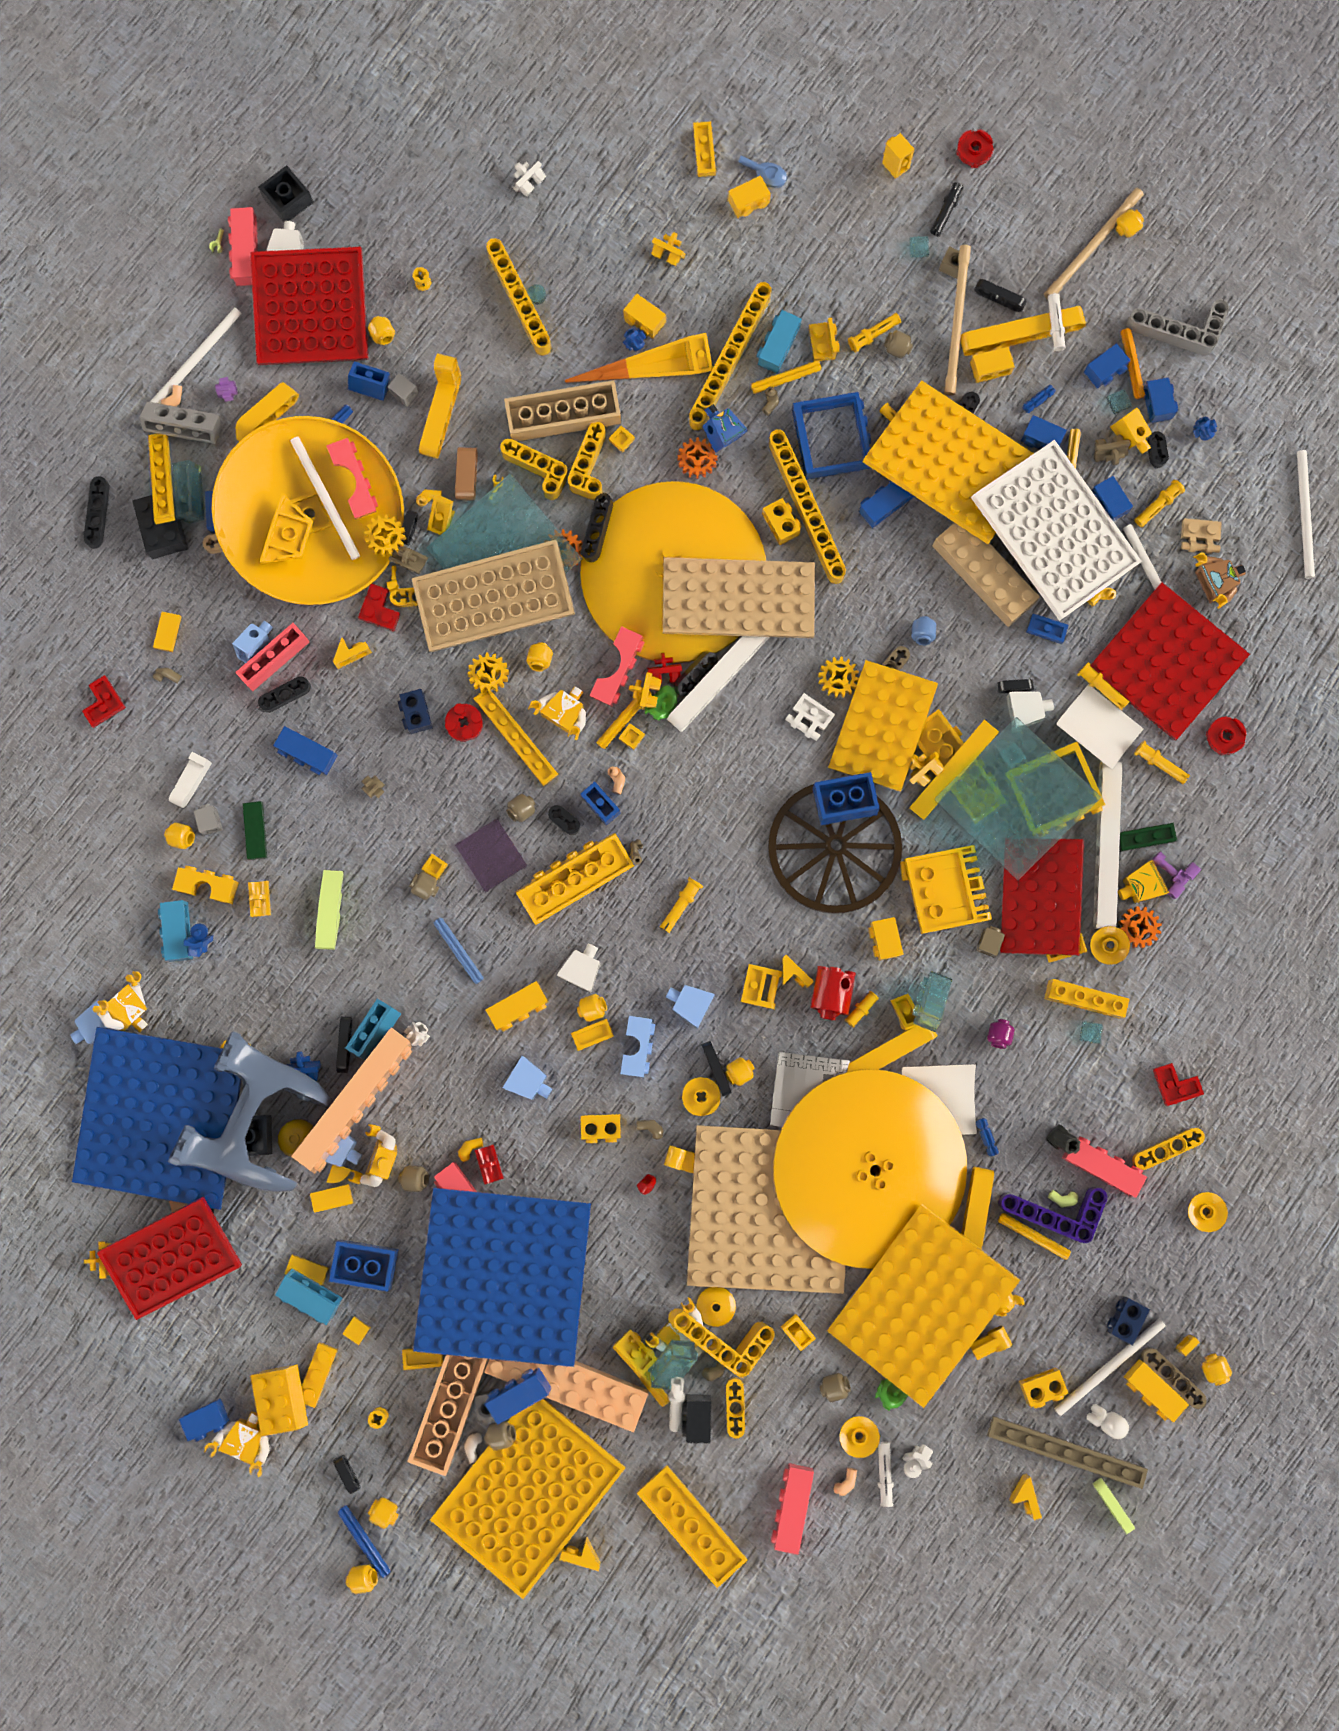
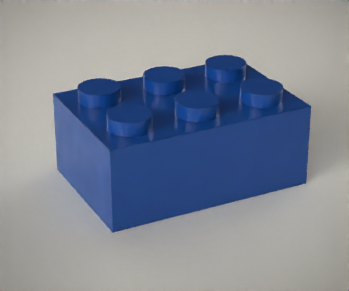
[813,772,880,825]
[329,1240,399,1291]

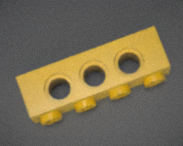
[1044,979,1129,1019]

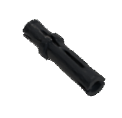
[930,182,964,237]

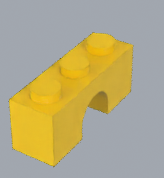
[172,865,239,905]

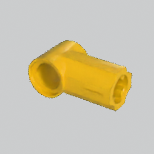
[970,1326,1012,1360]

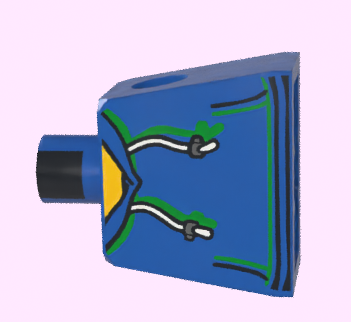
[703,404,748,453]

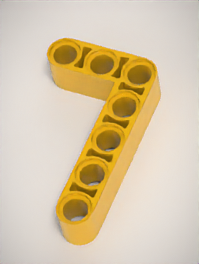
[419,353,461,459]
[668,1308,775,1377]

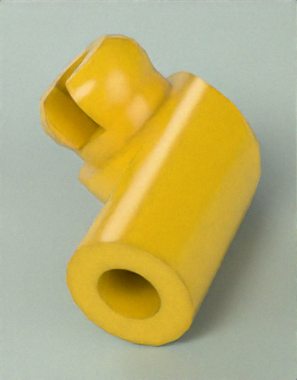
[416,489,442,507]

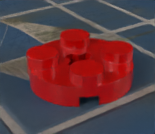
[956,129,994,168]
[445,703,483,742]
[1206,716,1247,755]

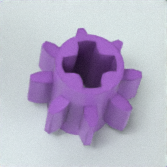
[215,377,238,402]

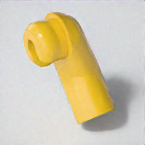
[1087,588,1116,606]
[458,1137,484,1162]

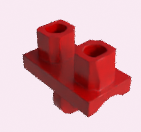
[647,652,682,684]
[475,1144,504,1185]

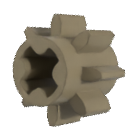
[361,775,385,798]

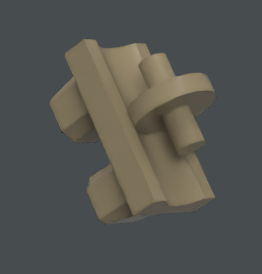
[1094,435,1131,465]
[389,546,428,575]

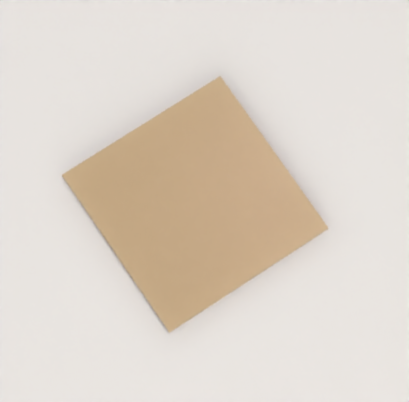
[687,1125,845,1294]

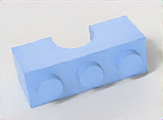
[620,1016,655,1078]

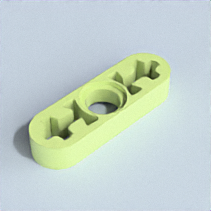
[1092,1478,1135,1534]

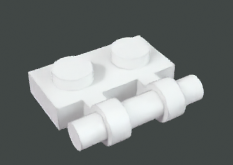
[785,693,835,741]

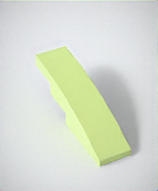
[315,870,344,950]

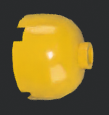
[278,1119,314,1158]

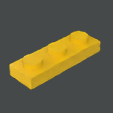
[693,121,716,177]
[302,1342,338,1408]

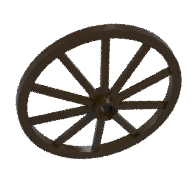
[768,784,902,914]

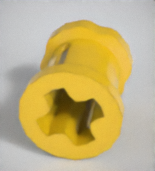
[412,267,431,291]
[368,1407,389,1429]

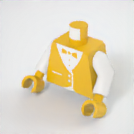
[528,686,586,740]
[93,971,148,1033]
[348,1124,397,1187]
[645,1297,704,1358]
[204,1411,269,1477]

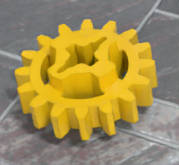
[364,514,406,557]
[467,653,509,694]
[818,656,859,698]

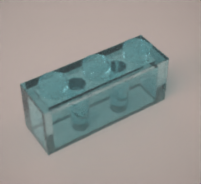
[172,460,205,524]
[912,971,953,1032]
[650,1340,698,1390]

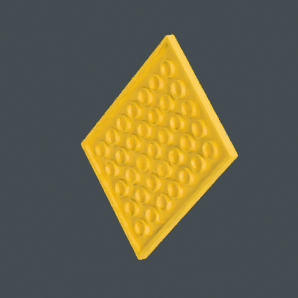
[863,380,1034,544]
[827,1204,1020,1408]
[430,1398,626,1599]

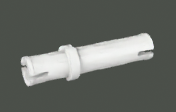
[1047,293,1066,351]
[669,1377,685,1432]
[878,1442,894,1507]

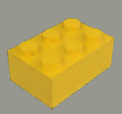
[250,1364,308,1436]

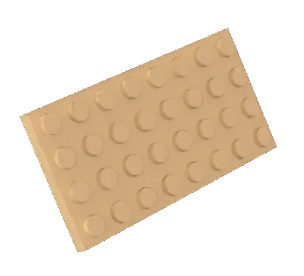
[411,540,575,652]
[662,557,815,638]

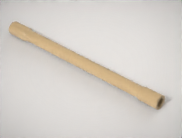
[1044,188,1143,300]
[944,245,971,395]

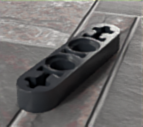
[83,476,110,549]
[581,493,614,562]

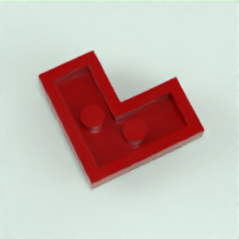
[358,583,401,631]
[82,675,126,728]
[1152,1063,1204,1106]

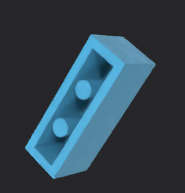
[756,310,802,374]
[158,900,193,962]
[345,998,401,1060]
[275,1269,343,1325]

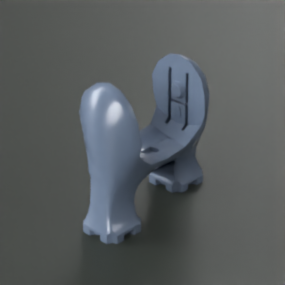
[168,1031,333,1192]

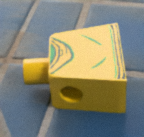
[1118,860,1169,903]

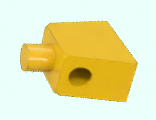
[1110,408,1152,454]

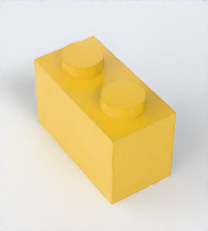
[882,133,914,179]
[728,175,771,218]
[623,294,666,339]
[970,346,1015,383]
[868,917,904,961]

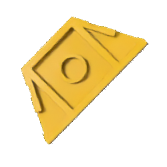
[260,493,313,563]

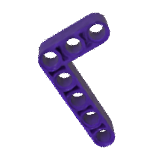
[998,1187,1108,1243]

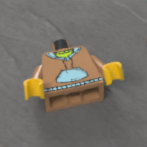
[1193,552,1246,609]

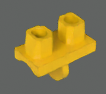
[651,232,686,267]
[629,672,661,710]
[909,751,944,787]
[248,881,271,917]
[84,1241,112,1279]

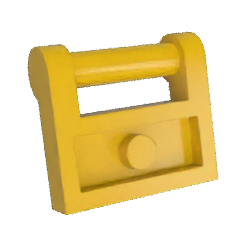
[741,964,783,1010]

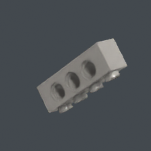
[140,402,222,444]

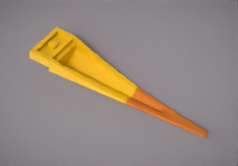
[565,333,713,383]

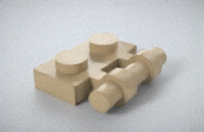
[1181,518,1221,554]

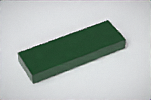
[243,801,267,860]
[1119,822,1178,852]

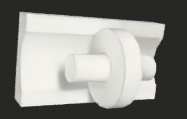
[513,161,546,196]
[902,1444,933,1478]

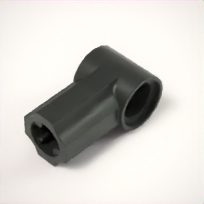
[1045,1124,1081,1154]

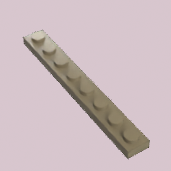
[987,1416,1148,1489]

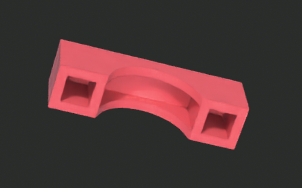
[326,438,378,520]
[590,626,645,707]

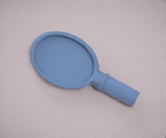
[738,155,787,188]

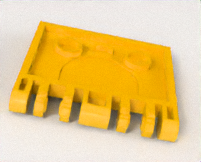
[904,845,992,934]

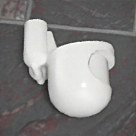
[1087,1404,1129,1439]

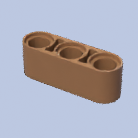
[455,447,478,501]

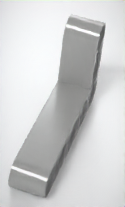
[1126,299,1229,356]

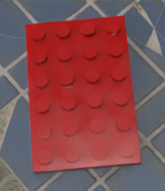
[1000,838,1084,956]
[97,1197,242,1320]

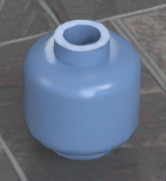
[911,616,937,646]

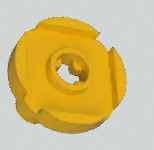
[682,1077,721,1116]

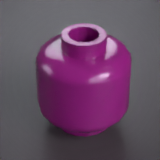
[987,1019,1015,1049]

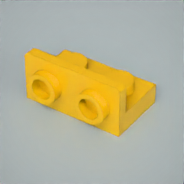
[808,317,839,361]
[612,1329,658,1377]

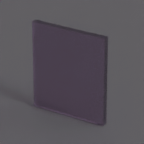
[455,819,527,893]

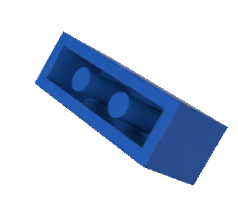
[859,480,915,529]
[273,726,338,775]
[485,1367,552,1425]

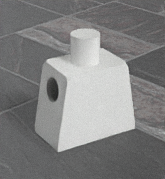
[267,221,303,251]
[1006,692,1054,731]
[557,944,600,993]

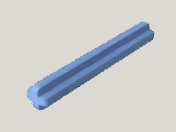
[434,918,484,984]

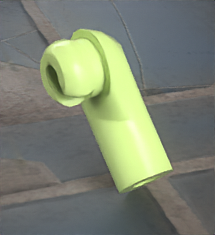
[1047,1190,1078,1208]

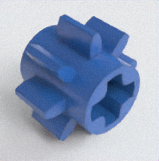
[622,327,647,351]
[1193,417,1217,441]

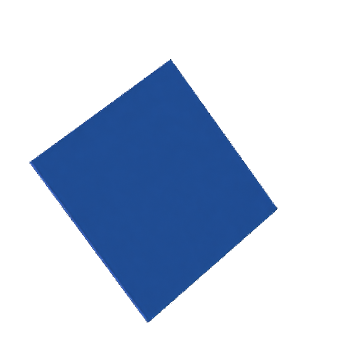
[72,1027,241,1210]
[413,1188,591,1367]

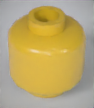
[1115,209,1144,238]
[368,316,395,345]
[526,642,553,672]
[164,823,195,849]
[577,994,607,1022]
[725,1057,755,1086]
[1201,1353,1232,1386]
[367,1497,399,1529]
[346,1564,378,1594]

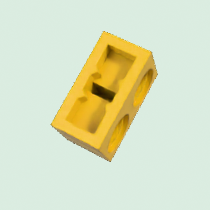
[762,498,801,546]
[581,1114,621,1143]
[1019,1367,1069,1408]

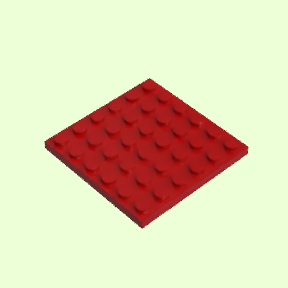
[250,247,368,365]
[1090,582,1250,741]

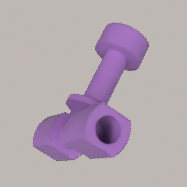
[1152,852,1201,899]

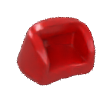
[636,1174,656,1195]

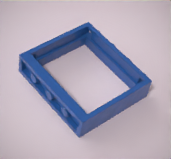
[792,392,871,480]

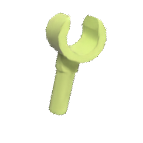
[209,229,224,253]

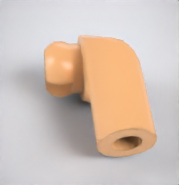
[161,385,182,406]
[608,766,625,795]
[834,1468,857,1496]

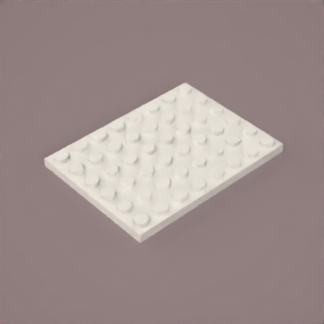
[971,440,1142,621]

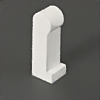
[169,752,212,808]

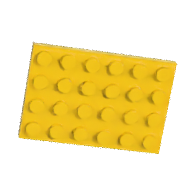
[828,660,938,792]

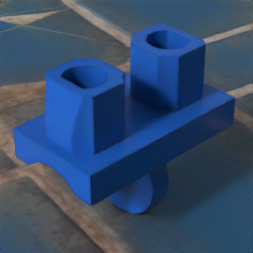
[183,923,214,957]
[285,1051,321,1081]

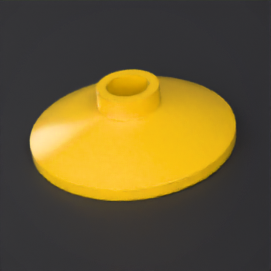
[1090,926,1130,965]
[1188,1192,1228,1232]
[696,1287,736,1327]
[839,1416,880,1458]

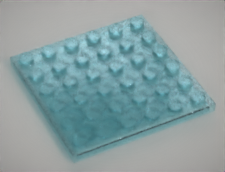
[427,474,582,574]
[934,717,1102,880]

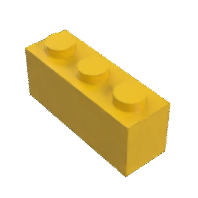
[486,981,549,1032]
[1123,1359,1189,1423]

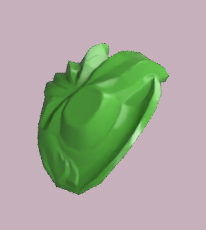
[645,685,677,721]
[875,1379,908,1411]

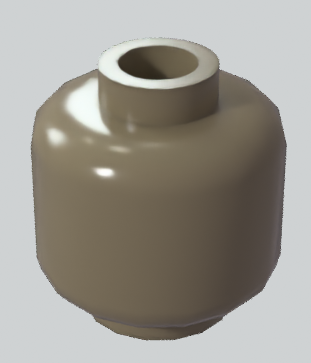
[884,330,913,358]
[506,794,535,822]
[409,872,439,900]
[398,1165,429,1192]
[820,1373,851,1402]
[484,1421,516,1450]

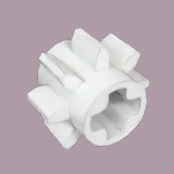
[404,1022,430,1046]

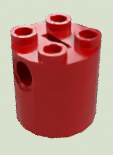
[810,966,856,1021]

